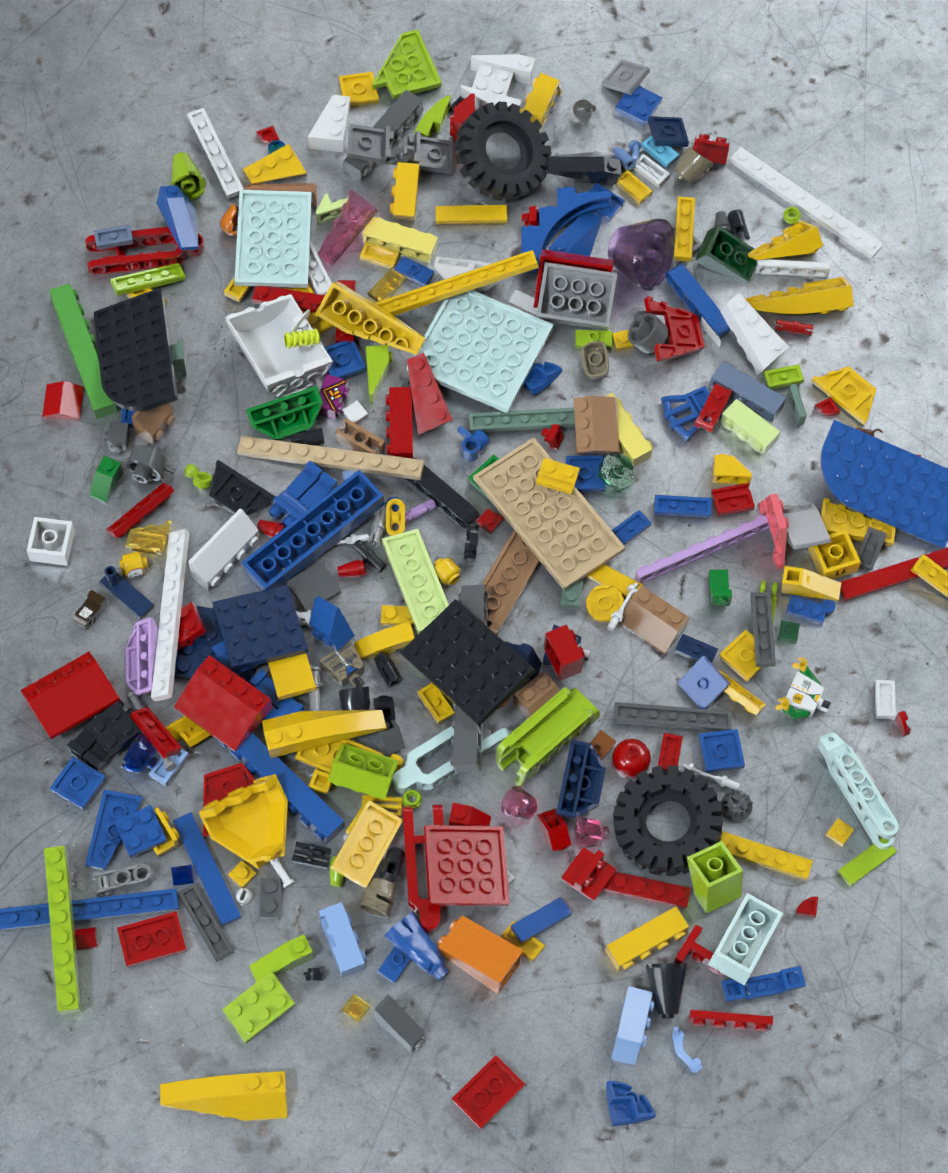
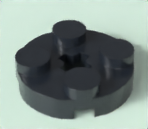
[464,523,479,562]

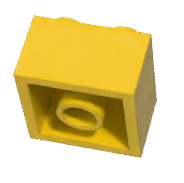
[808,530,861,579]

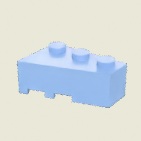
[319,902,367,978]
[611,986,655,1066]

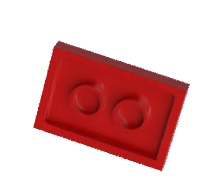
[117,911,187,968]
[451,1055,525,1130]

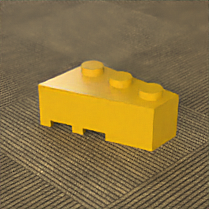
[519,72,562,132]
[390,162,420,221]

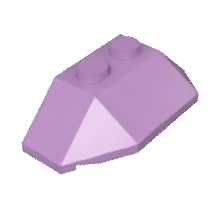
[126,617,159,695]

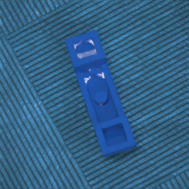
[721,966,806,1002]

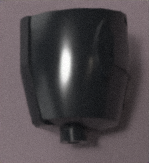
[339,686,371,710]

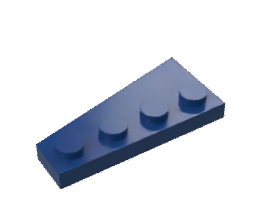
[85,790,143,871]

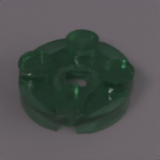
[598,454,636,492]

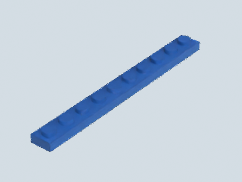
[0,889,179,931]

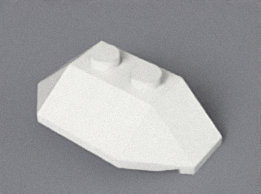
[434,257,501,292]

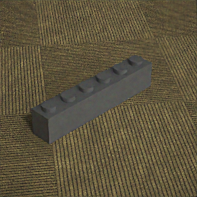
[343,90,424,181]

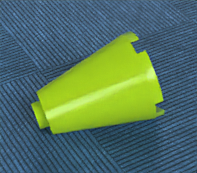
[171,152,206,200]

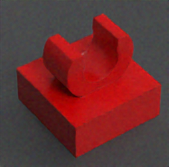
[522,206,539,226]
[541,424,565,450]

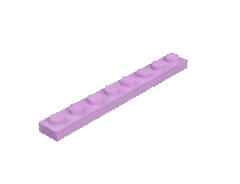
[635,515,770,584]

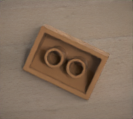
[574,396,620,456]
[618,586,689,654]

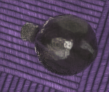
[573,99,596,120]

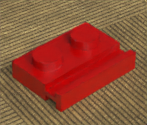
[711,483,755,517]

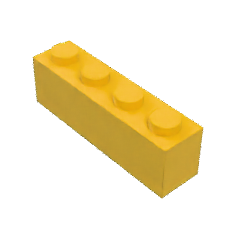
[605,906,689,971]

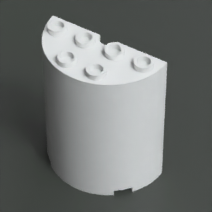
[225,294,333,397]

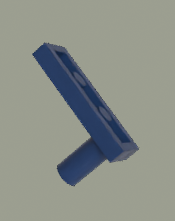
[99,566,154,620]

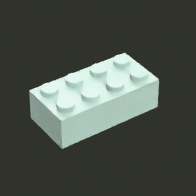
[708,893,783,985]

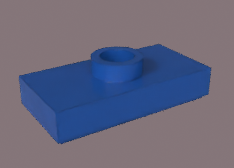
[394,256,435,286]
[377,946,411,984]

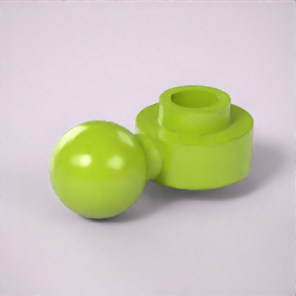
[184,464,212,489]

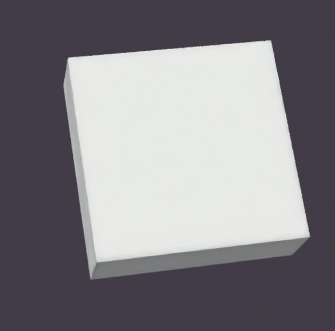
[342,401,368,424]

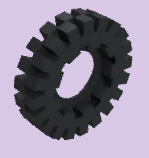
[454,101,552,201]
[613,765,723,876]

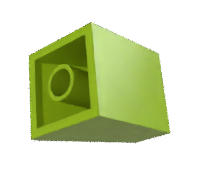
[687,841,743,914]

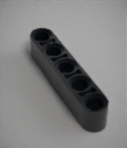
[404,458,480,529]

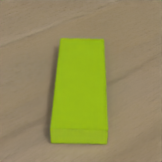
[838,838,897,887]

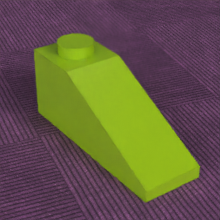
[366,345,393,403]
[249,934,314,982]

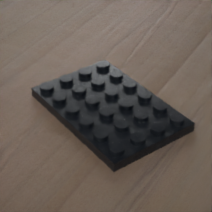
[400,599,536,726]

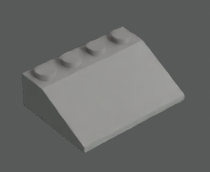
[536,262,617,331]

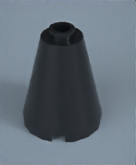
[646,963,687,1019]

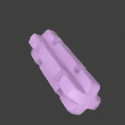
[405,499,436,524]

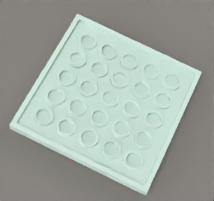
[407,290,554,413]

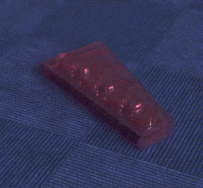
[318,189,378,266]

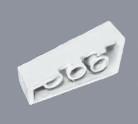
[720,293,789,375]

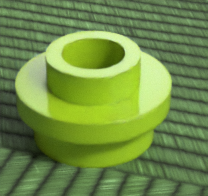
[783,207,801,224]
[402,789,422,809]

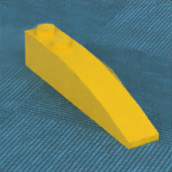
[745,276,854,314]
[315,282,426,355]
[262,710,387,758]
[160,1071,288,1121]

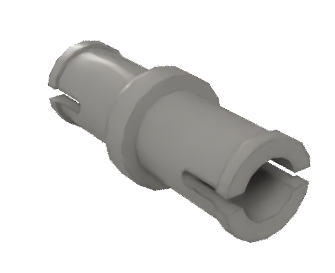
[368,508,386,547]

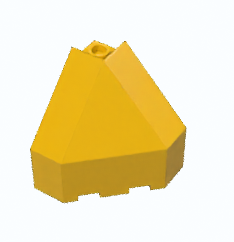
[198,774,288,869]

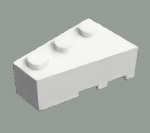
[308,95,351,153]

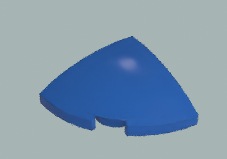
[523,362,563,395]
[606,1081,656,1126]

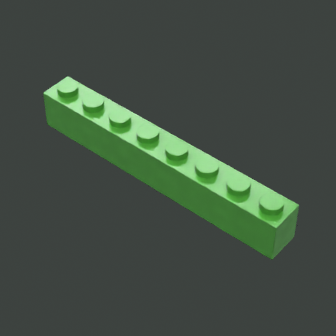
[49,283,117,419]

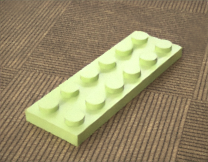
[382,529,449,634]

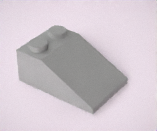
[783,501,831,550]

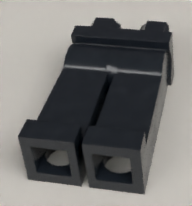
[67,700,136,772]

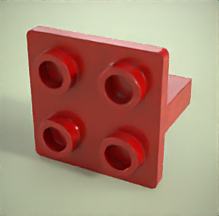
[693,133,730,164]
[561,847,616,901]

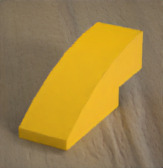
[354,622,414,661]

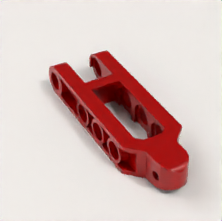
[85,227,204,275]
[402,804,446,933]

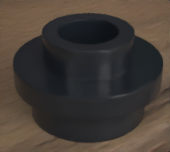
[303,968,324,981]

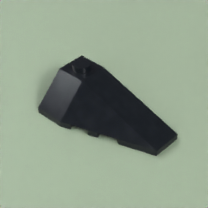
[547,151,621,186]

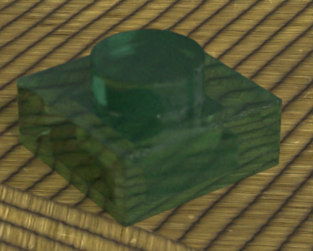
[777,620,800,644]

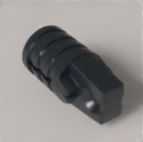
[290,428,325,445]
[374,652,403,688]

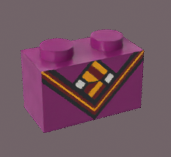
[318,374,350,420]

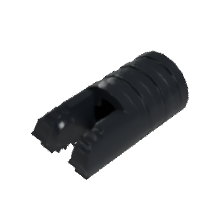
[727,210,750,240]
[379,847,405,882]

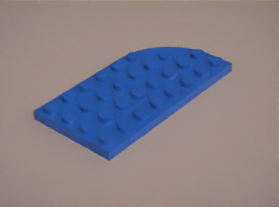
[820,420,948,549]

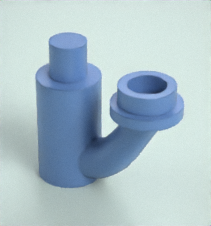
[613,140,641,170]

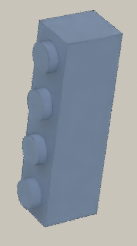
[709,362,786,423]

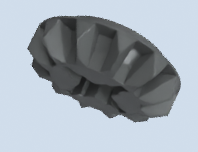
[721,790,753,821]

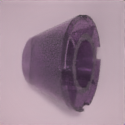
[608,218,674,291]

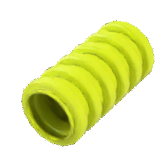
[284,329,320,349]

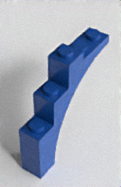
[522,187,612,273]

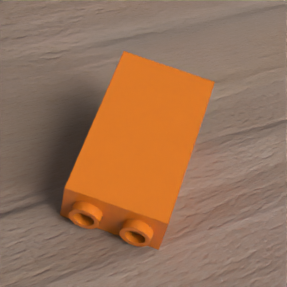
[437,915,523,994]

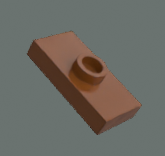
[590,730,616,761]

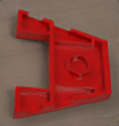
[644,296,705,362]
[203,762,255,838]

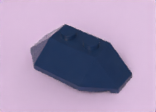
[556,739,606,818]

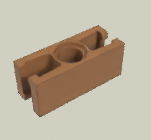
[335,418,385,454]

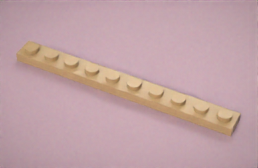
[237,436,424,480]

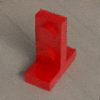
[673,925,724,975]

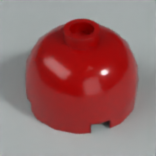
[612,738,651,779]

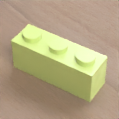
[721,399,780,455]

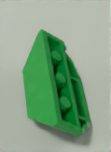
[246,386,323,440]

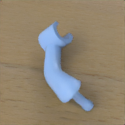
[672,1027,703,1073]

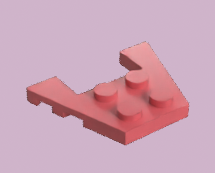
[758,494,789,569]

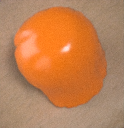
[220,203,239,236]

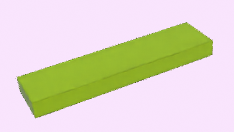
[110,263,186,296]

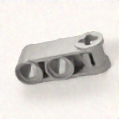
[93,864,154,897]

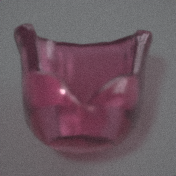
[501,786,538,820]

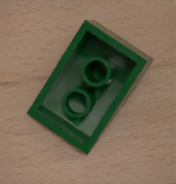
[695,225,757,283]

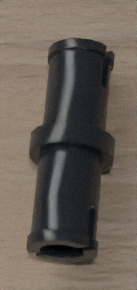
[351,540,387,573]

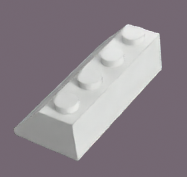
[188,508,260,591]

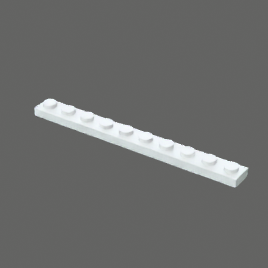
[730,147,883,260]
[151,529,189,702]

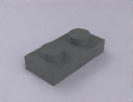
[857,526,887,569]
[259,878,282,920]

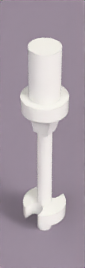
[335,534,369,545]
[607,583,639,631]
[682,763,740,791]

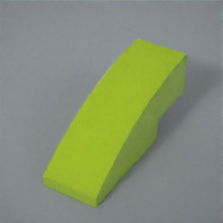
[414,95,451,138]

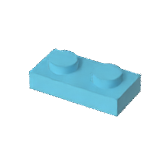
[641,135,679,169]

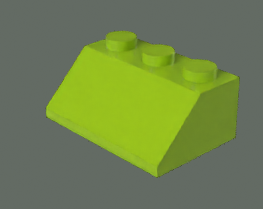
[328,743,399,800]

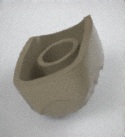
[581,341,609,380]

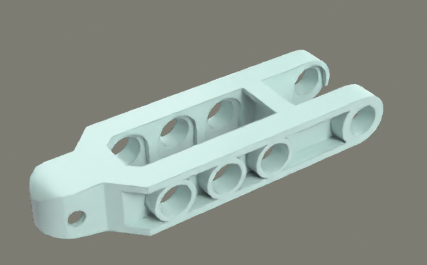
[393,712,511,794]
[818,732,899,850]

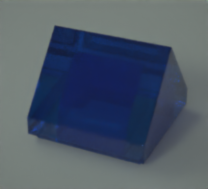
[171,865,194,886]

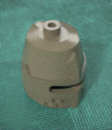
[674,147,714,184]
[359,877,395,918]

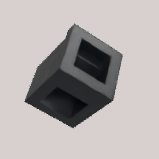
[373,695,396,721]

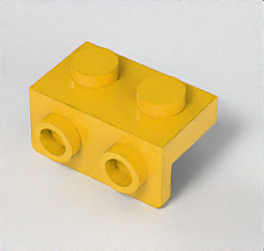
[153,807,180,858]

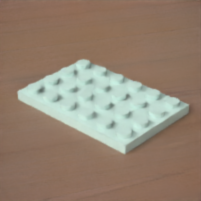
[235,190,312,288]

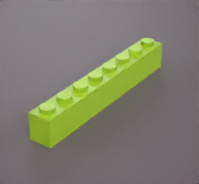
[44,846,82,1015]

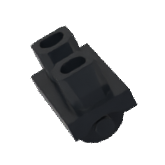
[292,842,332,869]

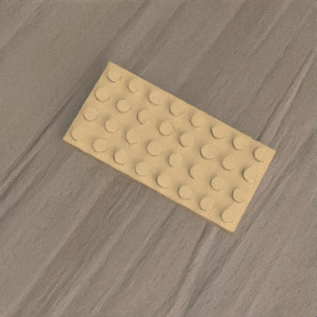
[473,437,625,590]

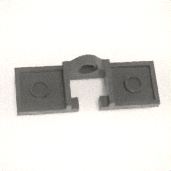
[347,124,453,175]

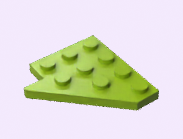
[372,29,442,99]

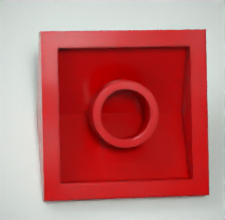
[42,381,84,421]

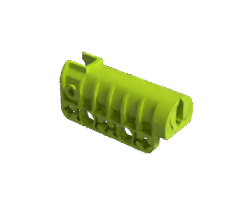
[495,687,600,787]

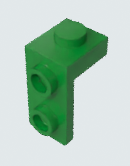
[709,569,732,606]

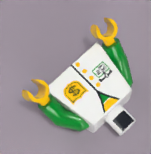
[775,657,831,719]

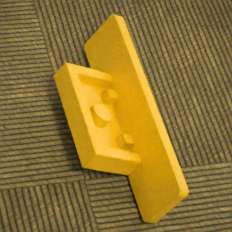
[165,716,211,748]

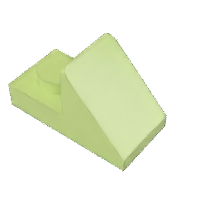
[316,193,351,224]

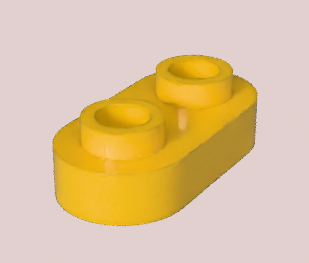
[386,498,405,536]

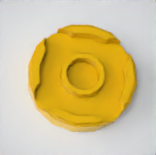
[586,585,624,623]

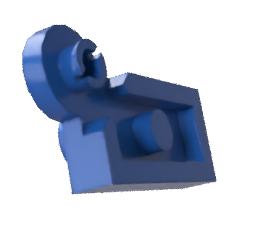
[786,594,836,625]

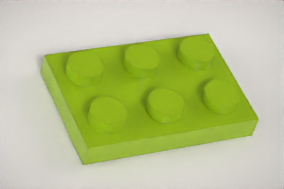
[222,971,297,1043]

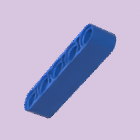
[665,264,731,337]

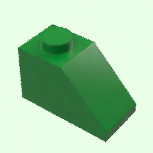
[89,456,124,503]

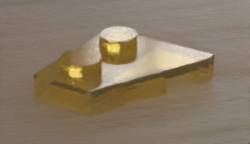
[125,521,172,556]

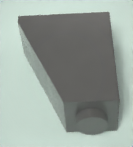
[374,995,426,1053]

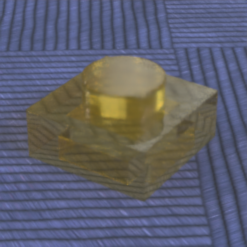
[341,993,370,1024]

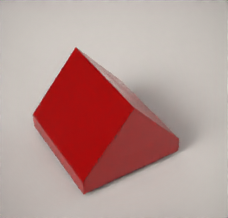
[75,927,98,950]

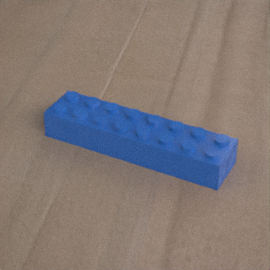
[241,470,385,591]

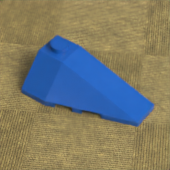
[549,211,602,256]

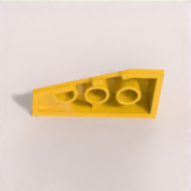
[748,221,823,260]

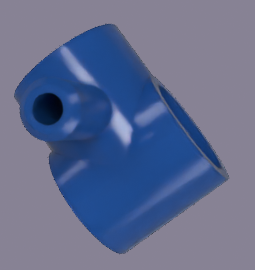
[457,426,490,461]

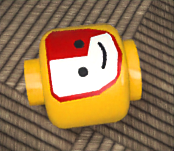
[119,552,148,578]

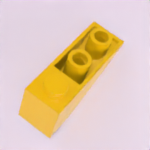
[781,566,841,601]

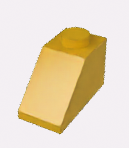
[712,454,752,485]

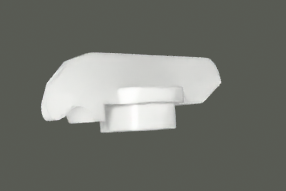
[289,310,310,332]

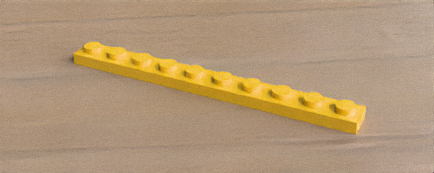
[375,250,539,316]

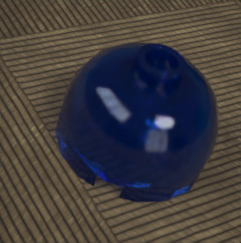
[120,733,158,774]

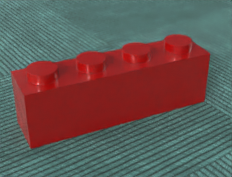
[385,387,413,459]

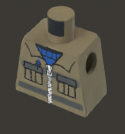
[320,641,365,688]

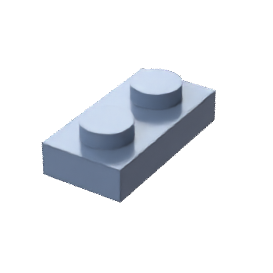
[94,225,133,250]

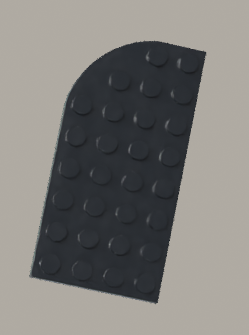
[93,287,178,411]

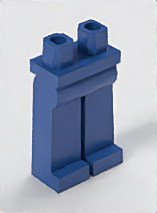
[269,460,337,527]
[249,669,304,722]

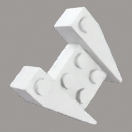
[461,54,535,109]

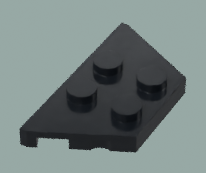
[209,460,276,515]

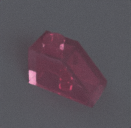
[574,817,605,849]

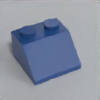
[309,596,355,650]

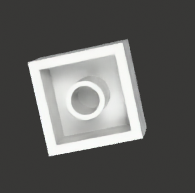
[27,517,75,566]

